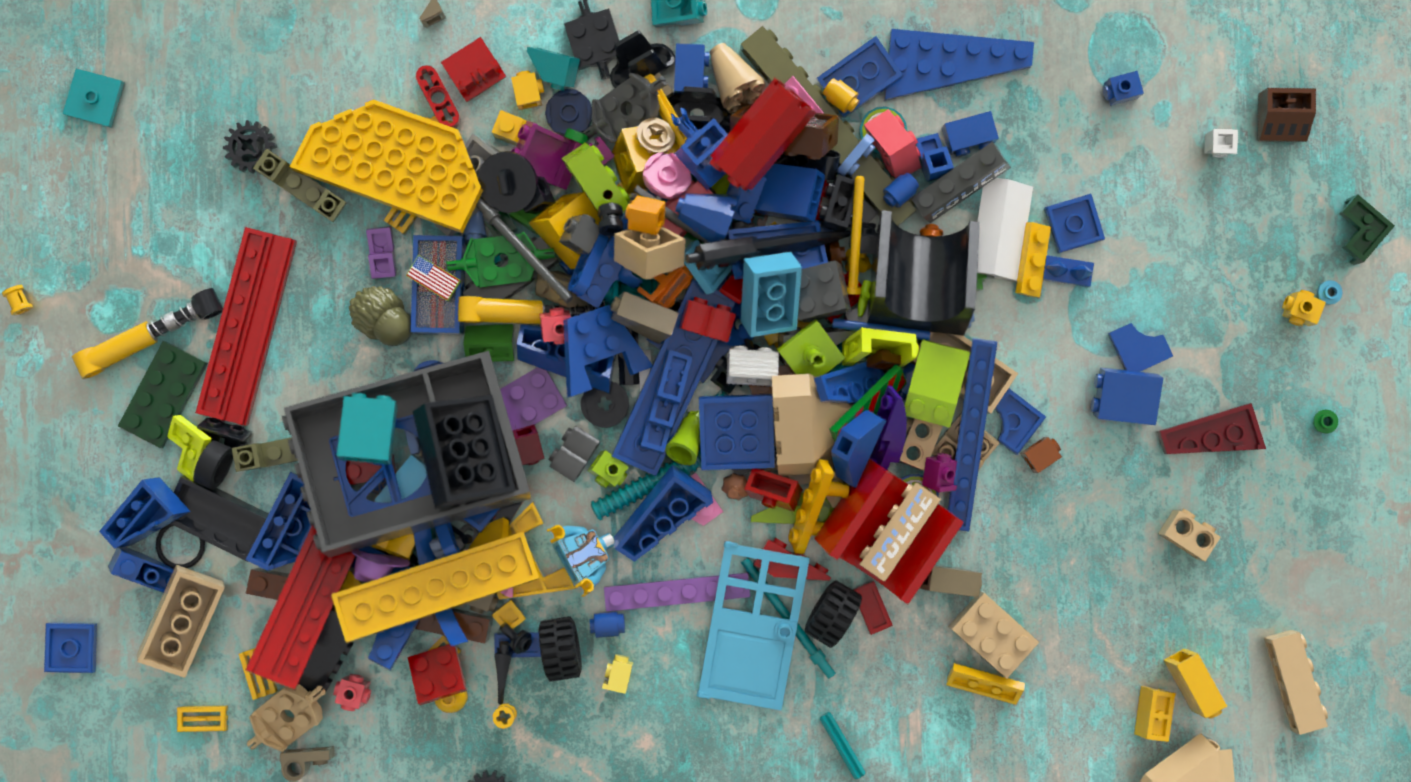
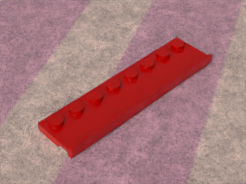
[195,227,297,426]
[245,526,359,690]

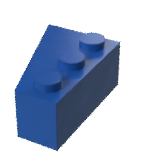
[99,477,191,549]

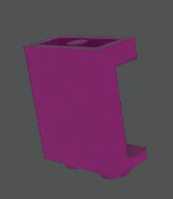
[511,121,582,190]

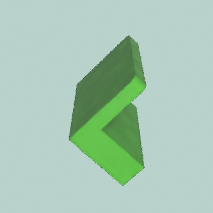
[463,324,515,362]

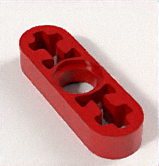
[416,65,460,129]

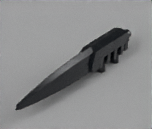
[685,231,851,270]

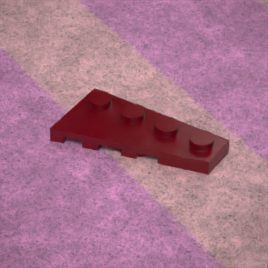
[1157,403,1266,454]

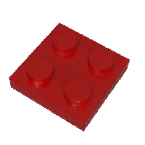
[407,644,467,705]

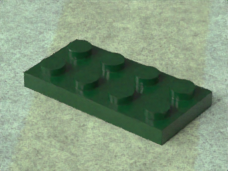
[118,341,208,448]

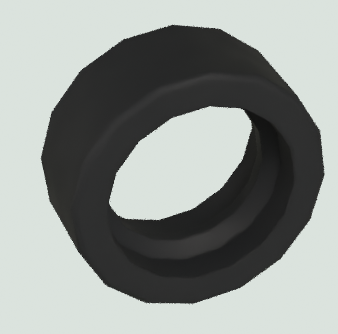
[193,441,233,490]

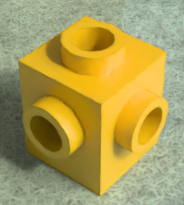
[1282,290,1326,327]

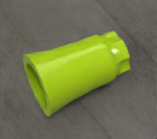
[665,411,701,465]

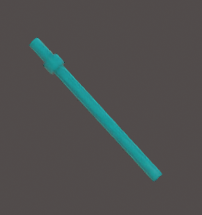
[741,557,836,679]

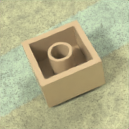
[614,226,685,279]

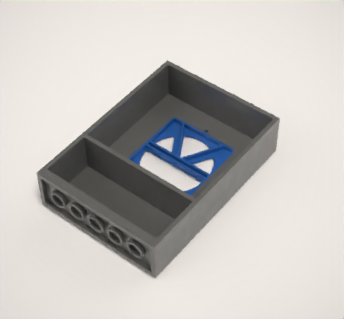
[282,351,531,558]

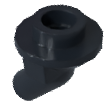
[499,622,532,654]

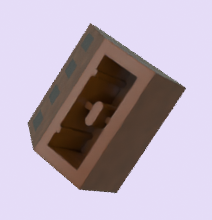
[1258,88,1316,142]

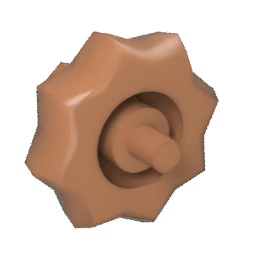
[722,473,748,501]

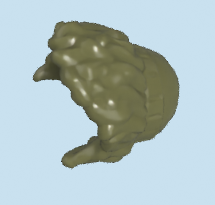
[349,286,412,346]

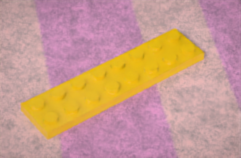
[331,531,539,643]

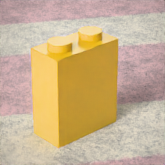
[1164,648,1227,719]

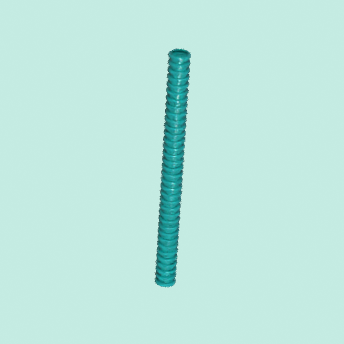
[591,446,701,521]

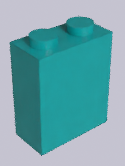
[337,393,398,465]

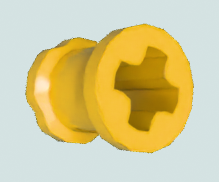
[1,285,33,316]
[493,703,517,729]

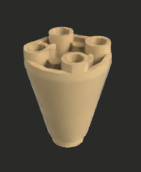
[710,43,766,114]

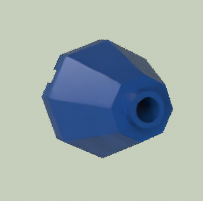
[675,194,737,243]

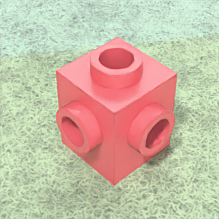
[539,307,571,344]
[333,674,371,711]

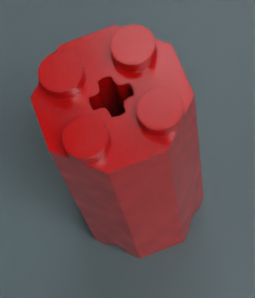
[709,78,816,191]

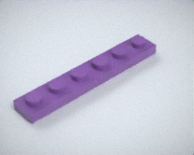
[604,572,750,612]

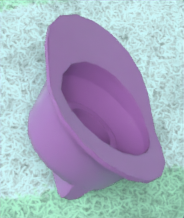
[352,550,410,582]

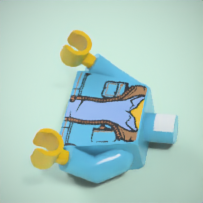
[547,525,614,597]

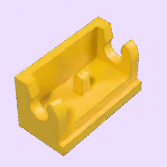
[1134,686,1176,742]

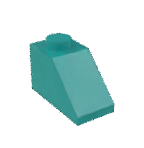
[527,47,580,90]

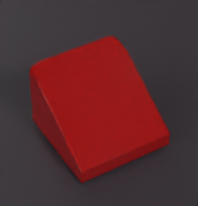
[720,274,743,304]

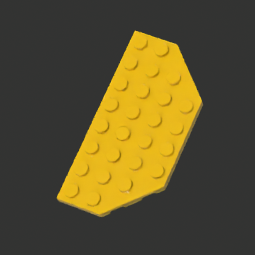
[289,99,483,233]

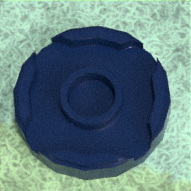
[545,89,592,137]

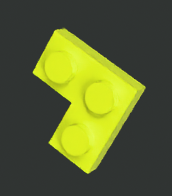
[167,415,212,481]

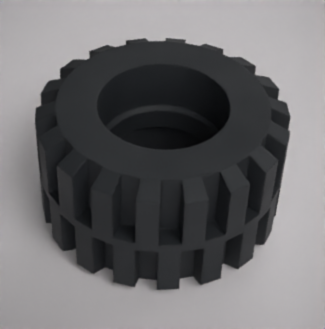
[805,580,862,648]
[539,616,582,682]

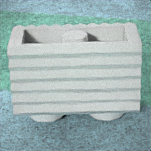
[727,346,779,387]

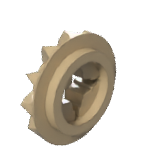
[636,118,675,153]

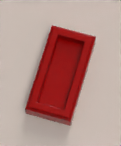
[852,580,893,635]

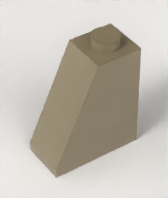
[610,291,679,344]
[920,565,982,597]

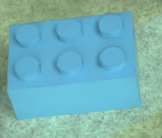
[741,252,802,337]

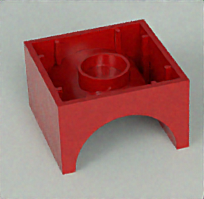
[814,458,964,604]

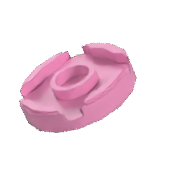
[642,152,692,199]

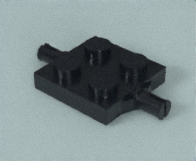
[564,0,620,80]

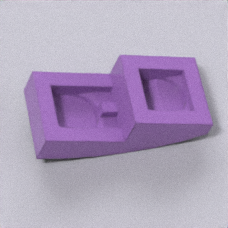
[366,226,396,279]

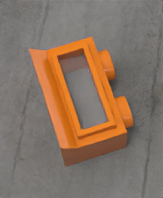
[637,265,693,309]

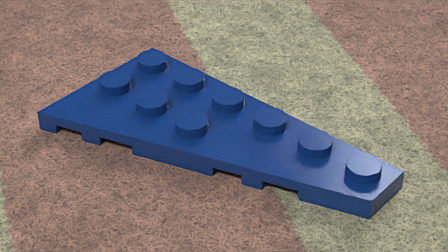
[884,29,1034,101]

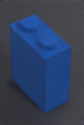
[754,164,825,223]
[1091,368,1163,425]

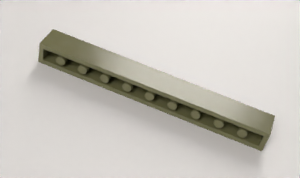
[740,26,916,226]

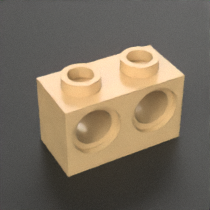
[899,418,943,471]
[1158,509,1221,561]

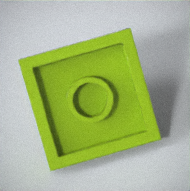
[777,319,845,377]

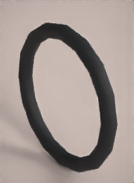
[155,524,205,569]

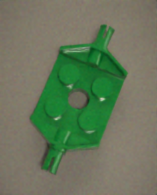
[446,231,555,288]

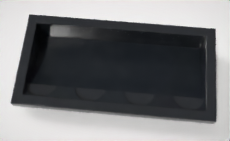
[170,475,269,562]

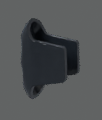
[610,30,675,88]
[668,86,732,130]

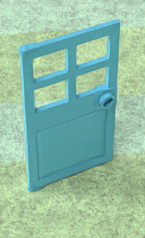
[697,541,810,711]

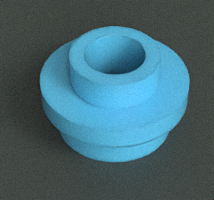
[1317,280,1343,305]

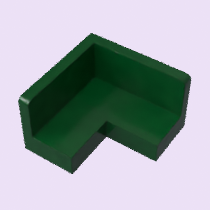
[1339,194,1395,265]

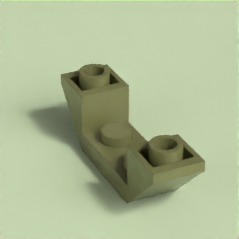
[253,148,347,223]
[232,437,298,472]

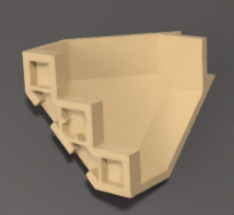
[772,374,854,476]
[1139,733,1235,782]

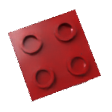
[441,37,507,102]

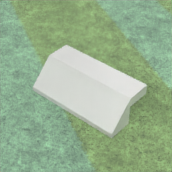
[977,178,1033,281]

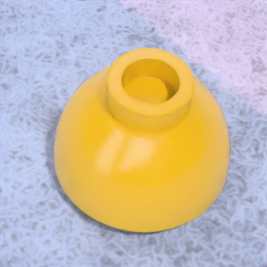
[434,691,468,713]

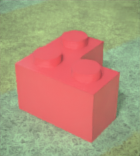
[864,109,921,179]

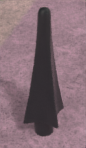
[494,641,513,705]

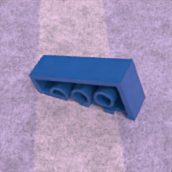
[516,324,616,393]
[614,465,713,562]

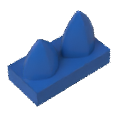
[1043,255,1094,287]

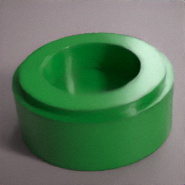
[564,128,589,144]

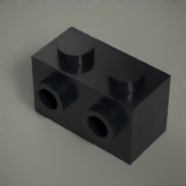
[818,175,855,231]

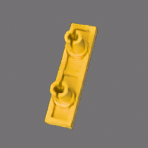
[788,459,849,554]

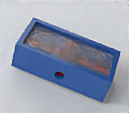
[411,235,466,335]

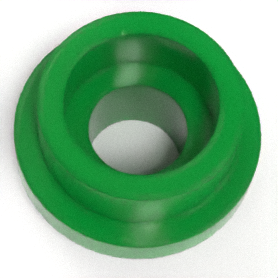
[1313,409,1338,434]

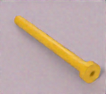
[846,176,865,294]

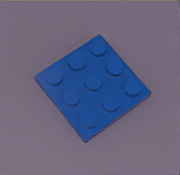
[699,394,775,470]

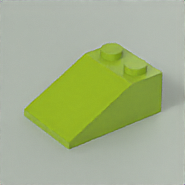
[905,339,970,428]

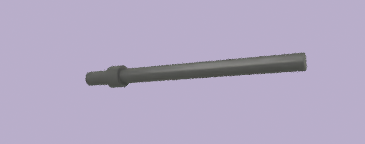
[476,197,573,304]

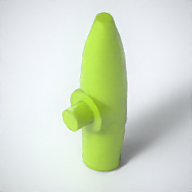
[858,280,871,317]

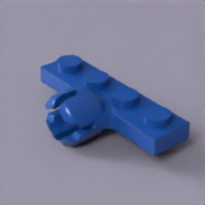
[576,210,643,308]

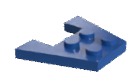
[563,305,653,398]

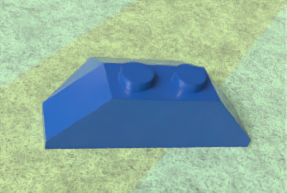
[246,472,311,571]

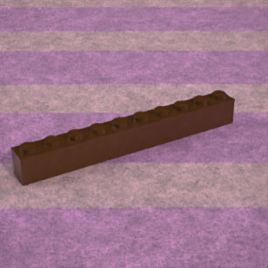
[245,568,493,644]

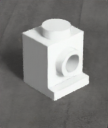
[1204,129,1238,158]

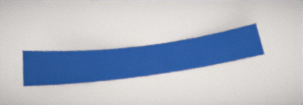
[414,528,469,646]

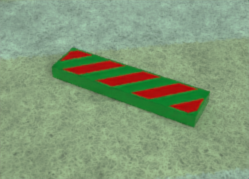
[830,364,907,442]

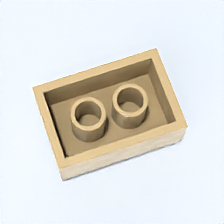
[948,591,1039,679]

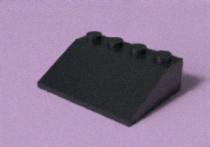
[413,395,515,509]

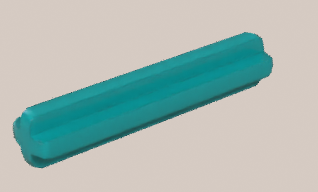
[820,712,865,779]

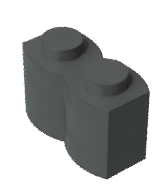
[548,426,600,482]

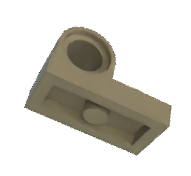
[280,746,335,782]

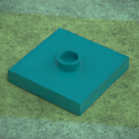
[63,68,125,128]

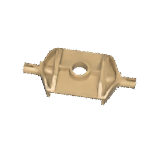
[247,685,326,752]

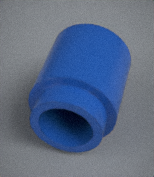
[883,173,919,208]
[590,612,625,638]

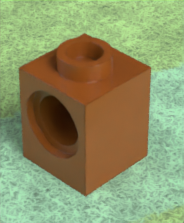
[1020,437,1062,473]

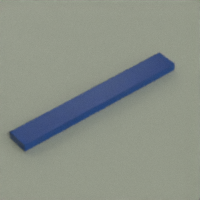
[948,338,998,532]

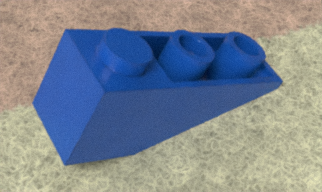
[108,547,174,593]

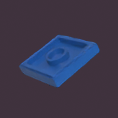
[1044,194,1105,254]
[44,623,97,673]

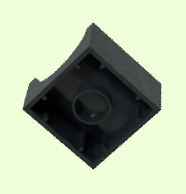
[867,210,980,336]

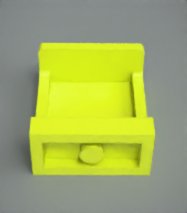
[842,328,919,368]

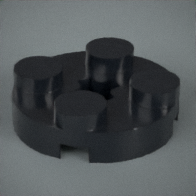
[581,381,629,428]

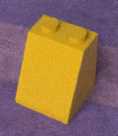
[612,126,679,194]
[529,192,601,269]

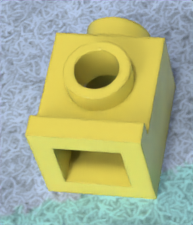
[602,654,633,694]

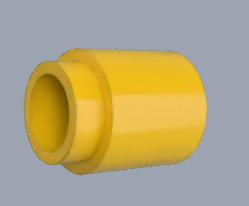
[822,78,859,113]

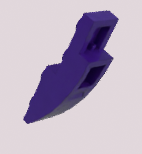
[870,386,907,470]

